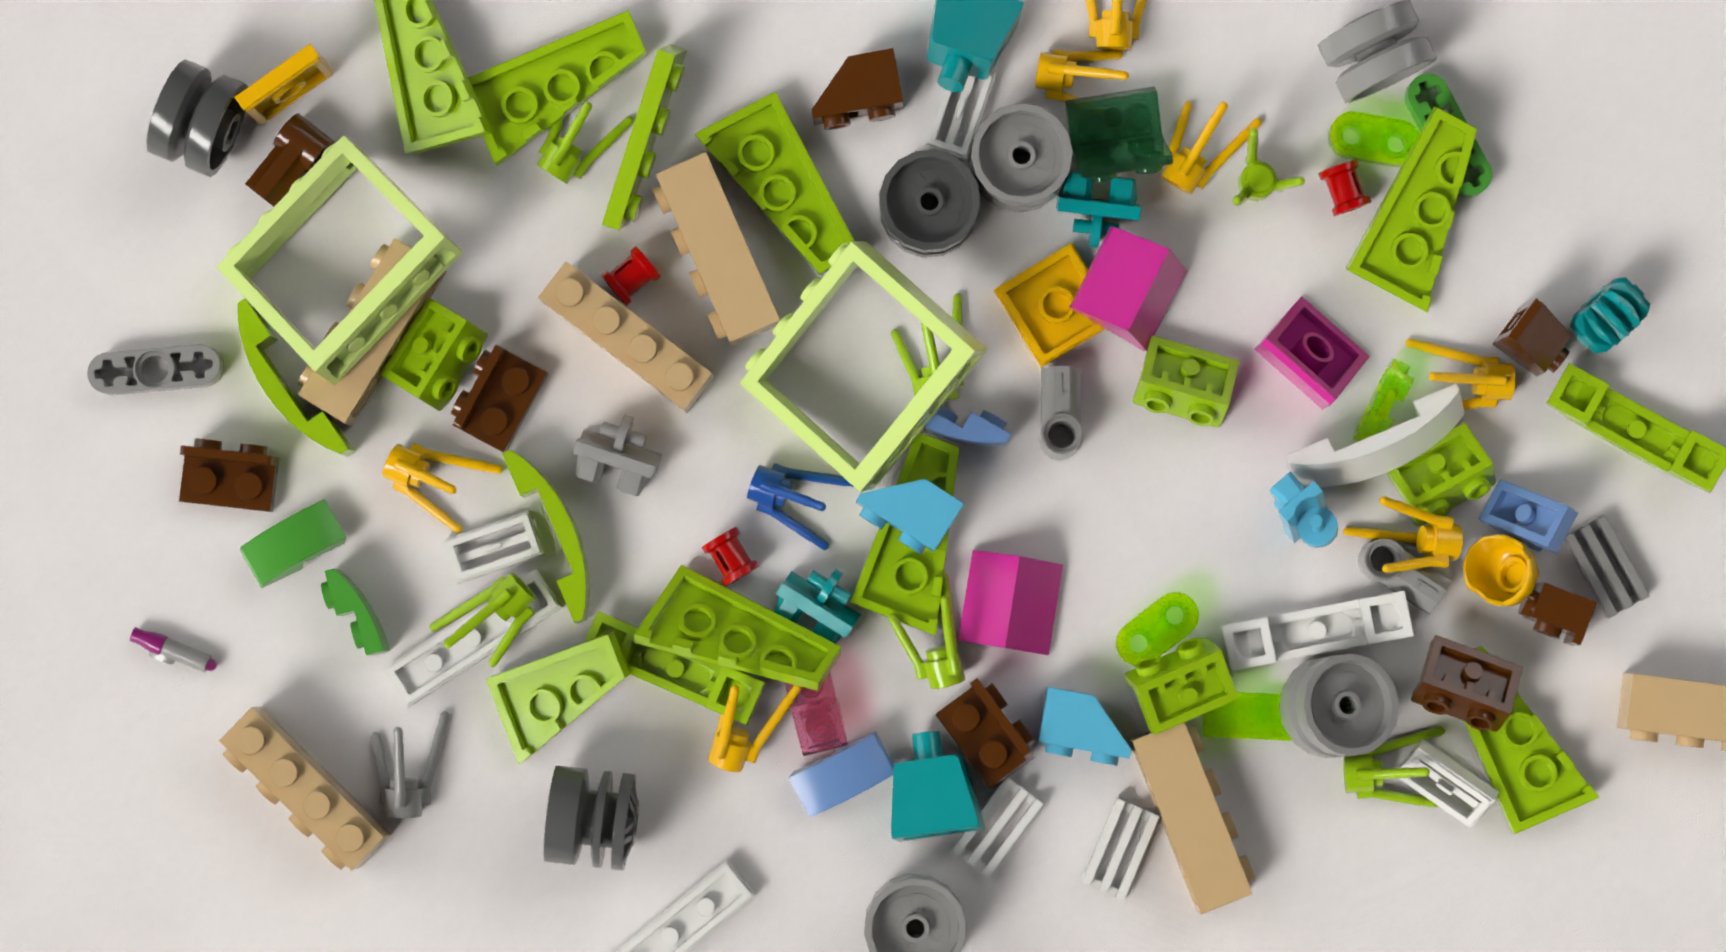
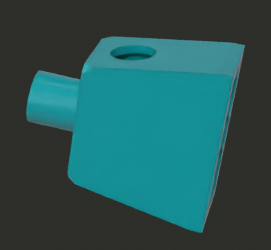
[926,0,1024,92]
[891,731,985,842]

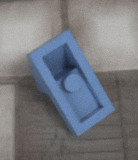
[1479,479,1578,554]

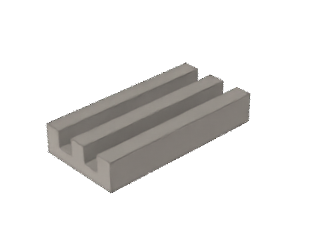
[1564,515,1650,618]

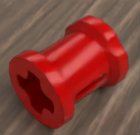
[1318,159,1372,216]
[600,246,661,306]
[701,527,759,587]

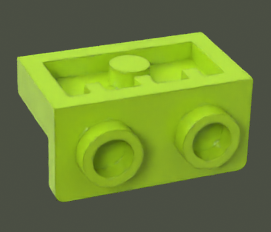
[380,297,488,411]
[1132,335,1240,427]
[1386,423,1496,527]
[1124,638,1238,735]

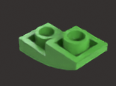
[240,499,347,588]
[321,568,390,655]

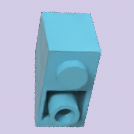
[856,479,964,554]
[1036,687,1131,766]

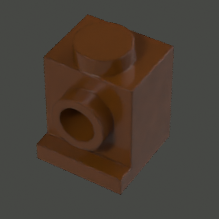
[1518,582,1597,646]

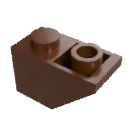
[811,48,903,130]

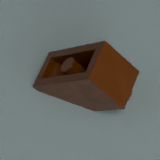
[1492,298,1572,377]

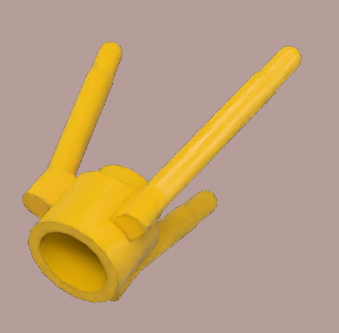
[1086,0,1147,51]
[1035,49,1134,130]
[1160,101,1262,195]
[1405,338,1515,410]
[382,443,503,534]
[1343,496,1463,573]
[708,685,802,772]

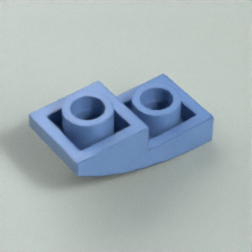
[923,406,1012,446]
[788,731,894,817]

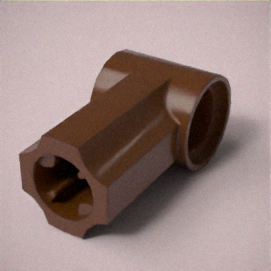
[245,113,335,207]

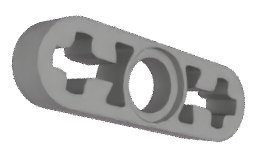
[87,344,224,395]

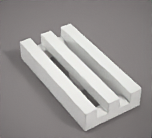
[924,72,996,161]
[442,511,545,584]
[1398,739,1499,828]
[951,777,1044,878]
[1081,797,1160,901]

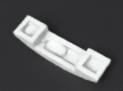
[1285,383,1465,487]
[1222,591,1414,671]

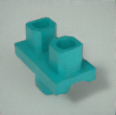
[1056,171,1141,248]
[774,568,861,644]

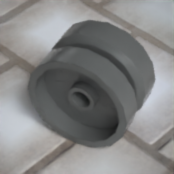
[146,59,248,177]
[879,150,980,258]

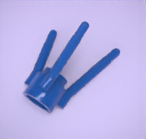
[747,463,854,550]

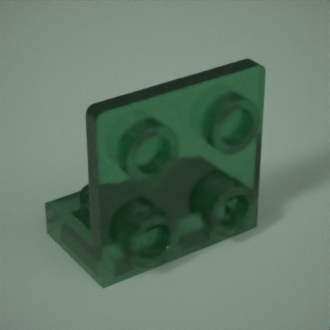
[1064,86,1173,182]

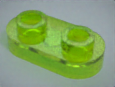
[1328,111,1419,167]
[1352,358,1414,442]
[1115,592,1199,666]

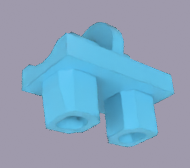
[1270,472,1339,548]

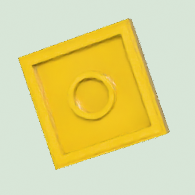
[234,44,334,125]
[993,242,1105,368]

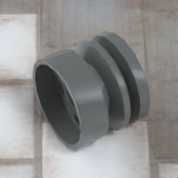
[544,765,639,870]

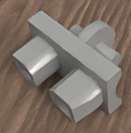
[573,414,662,496]

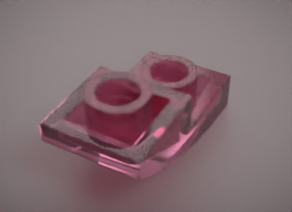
[785,671,848,756]

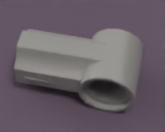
[1039,366,1083,460]
[1358,539,1451,614]

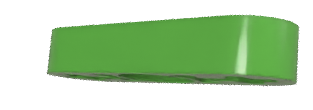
[1405,73,1492,198]

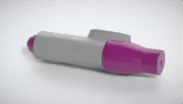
[129,627,217,672]

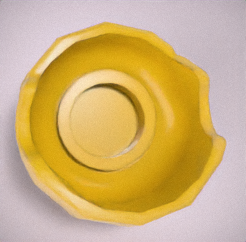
[1463,534,1539,607]

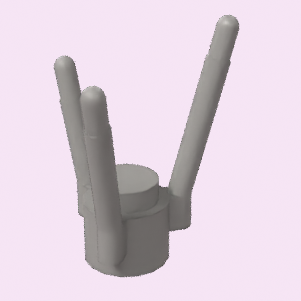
[371,711,449,818]

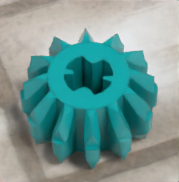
[1570,277,1651,354]

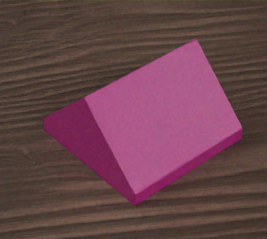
[1069,227,1187,351]
[1254,296,1370,410]
[958,550,1063,655]

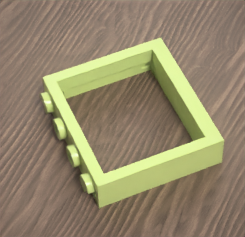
[216,135,463,385]
[739,241,988,492]

